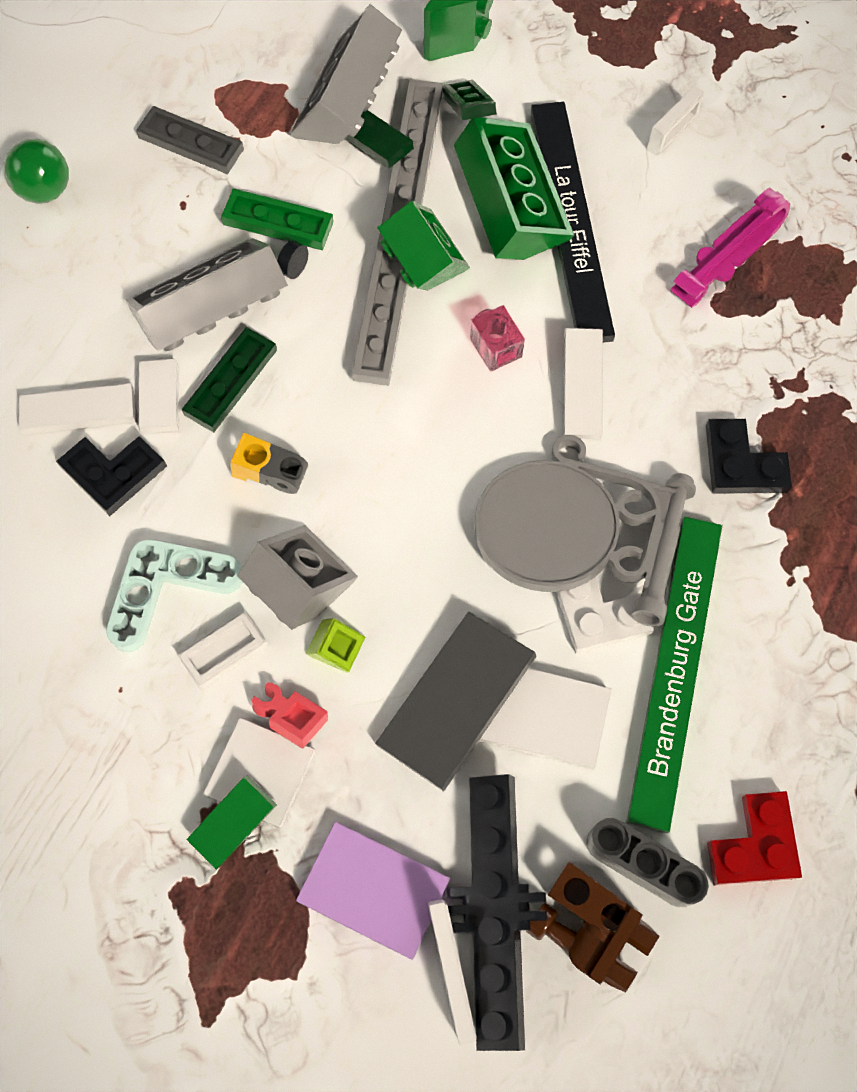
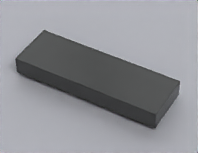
[136,106,244,175]

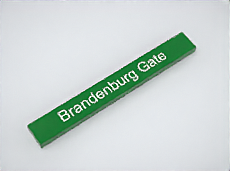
[626,516,723,833]

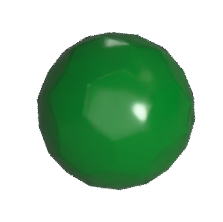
[4,138,69,204]

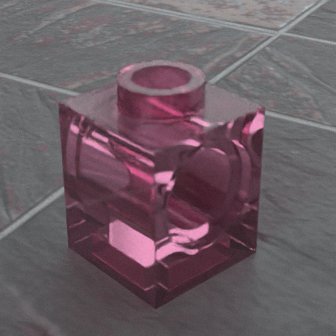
[470,305,525,372]

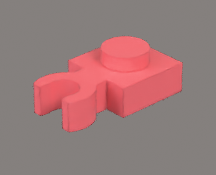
[251,682,328,749]

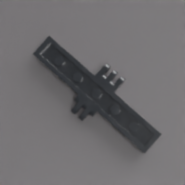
[447,774,547,1051]

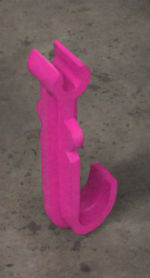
[670,187,790,308]

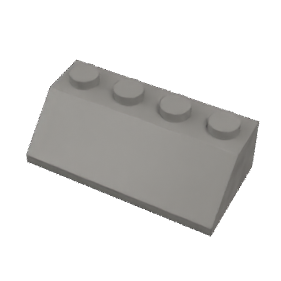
[290,4,402,144]
[125,238,288,351]

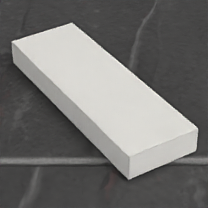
[564,328,603,439]
[19,383,136,435]
[427,899,477,1045]

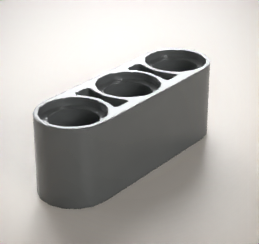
[586,818,709,907]

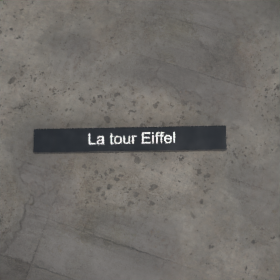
[530,101,615,343]

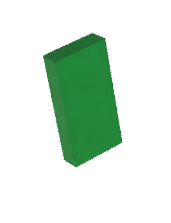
[186,775,277,870]

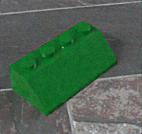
[453,117,574,260]

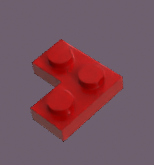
[707,791,802,886]

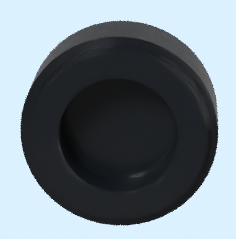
[277,241,309,279]

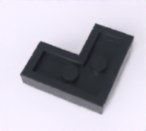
[705,419,792,494]
[56,436,167,517]

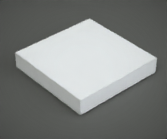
[203,718,316,829]

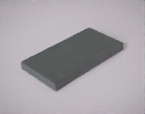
[375,611,537,792]

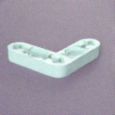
[106,540,243,652]

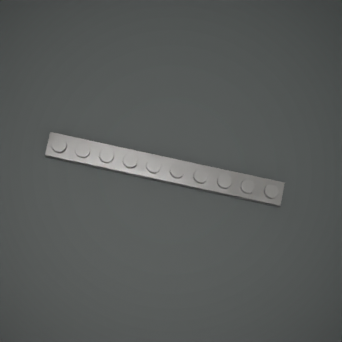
[352,79,443,386]

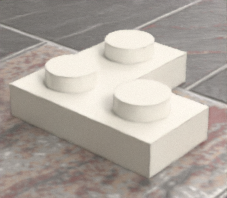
[557,577,654,654]

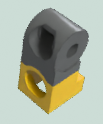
[230,432,309,494]

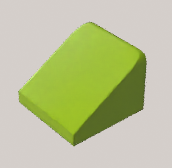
[306,618,366,673]

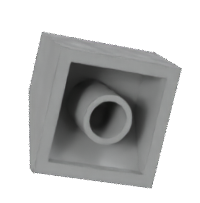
[237,525,358,630]

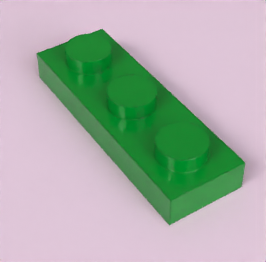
[221,188,334,251]

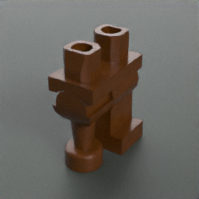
[526,862,660,993]

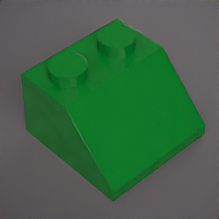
[424,0,493,61]
[377,200,470,291]

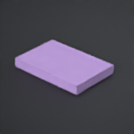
[296,822,450,960]

